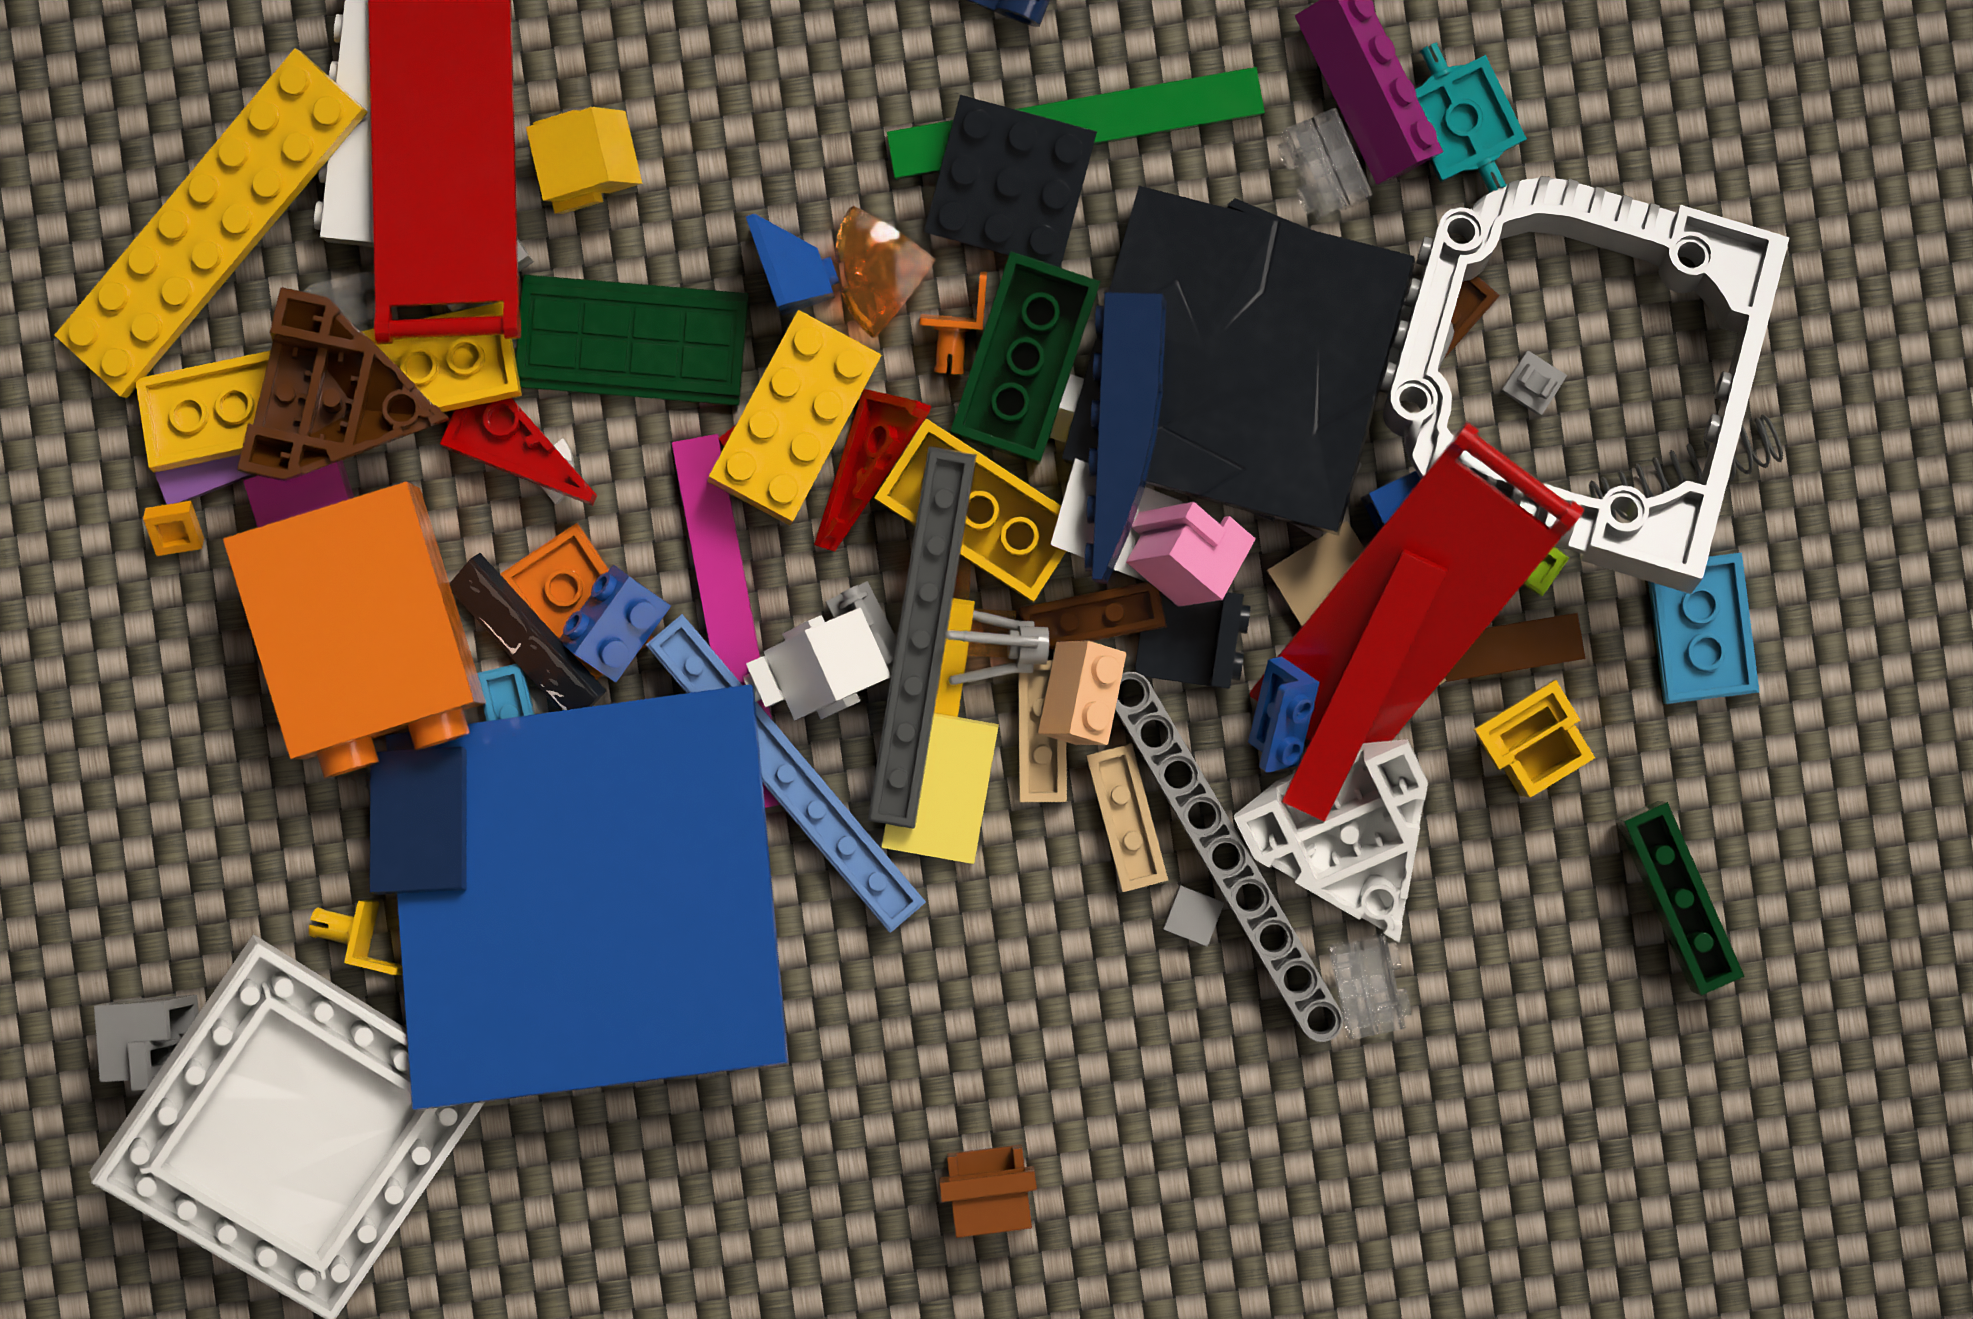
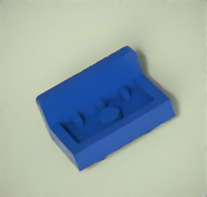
[560,565,671,682]
[1248,657,1320,772]

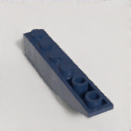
[1085,292,1167,584]

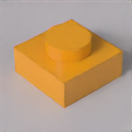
[143,501,204,556]

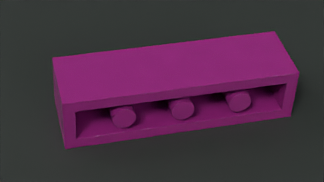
[1295,0,1443,185]

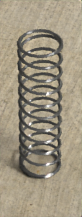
[1589,415,1783,521]

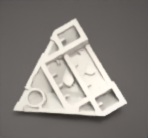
[1234,739,1428,942]

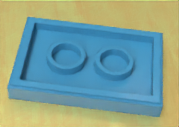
[1648,552,1759,704]

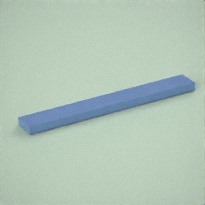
[646,614,926,933]

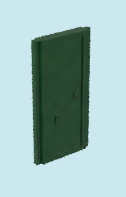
[516,274,749,406]

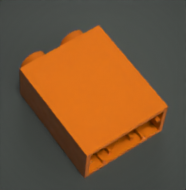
[223,481,486,779]

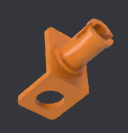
[919,272,987,374]

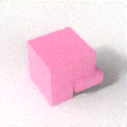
[1126,502,1255,607]

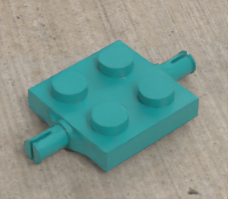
[1415,42,1527,193]

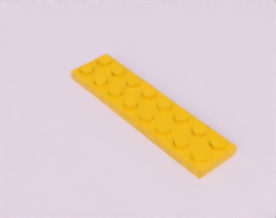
[55,48,368,398]
[136,302,522,473]

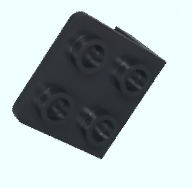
[1135,592,1251,689]

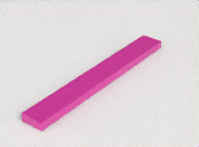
[672,434,780,808]

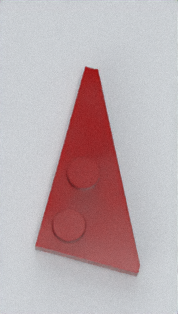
[814,389,931,552]
[440,398,597,506]

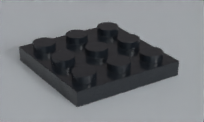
[924,95,1097,268]

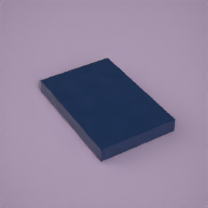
[370,747,467,895]

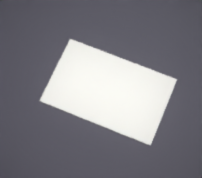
[1050,458,1182,582]

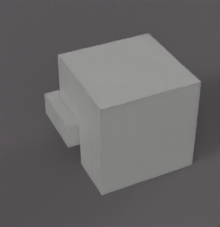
[94,994,199,1091]

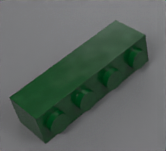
[1615,801,1745,996]

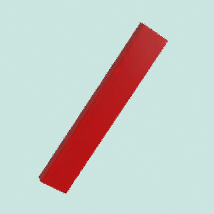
[1282,549,1447,822]

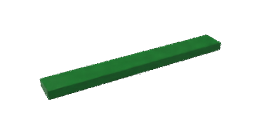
[887,67,1265,180]

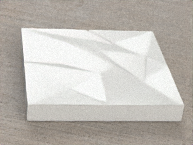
[89,934,485,1319]

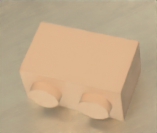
[1038,641,1126,745]

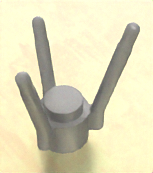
[945,610,1049,685]

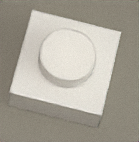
[743,656,785,707]

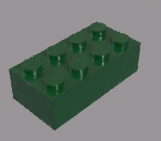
[950,251,1101,465]

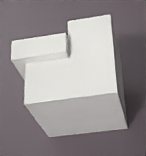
[763,607,891,721]

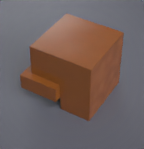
[940,1144,1037,1238]

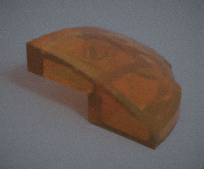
[835,206,936,338]

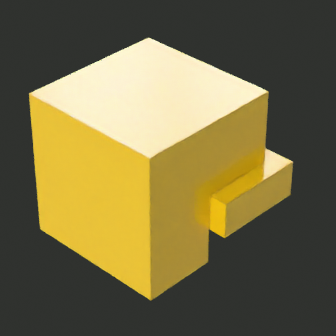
[526,107,642,214]
[1473,680,1595,798]

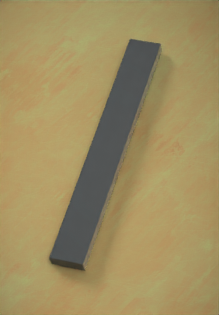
[868,446,977,829]

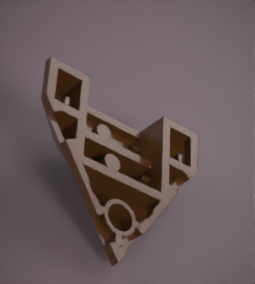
[237,287,449,481]

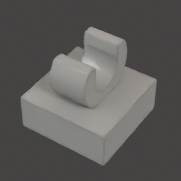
[1501,350,1567,416]

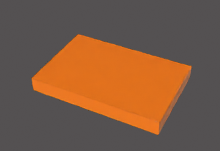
[500,523,654,680]

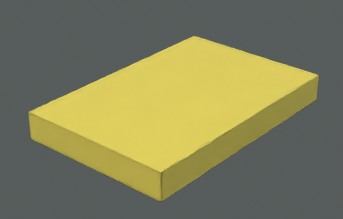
[882,713,999,864]

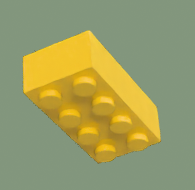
[707,310,882,526]
[874,418,1067,603]

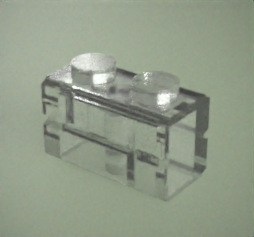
[1277,108,1373,221]
[1327,933,1411,1040]

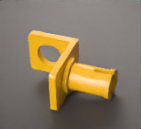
[309,900,403,975]

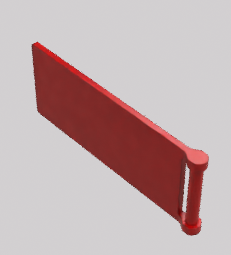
[368,0,521,344]
[1250,422,1585,743]

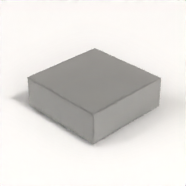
[1163,885,1224,947]

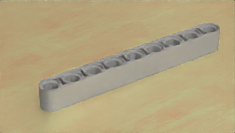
[1115,672,1343,1042]

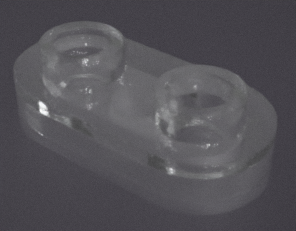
[303,272,392,325]

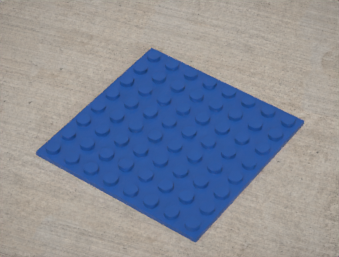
[386,684,789,1110]

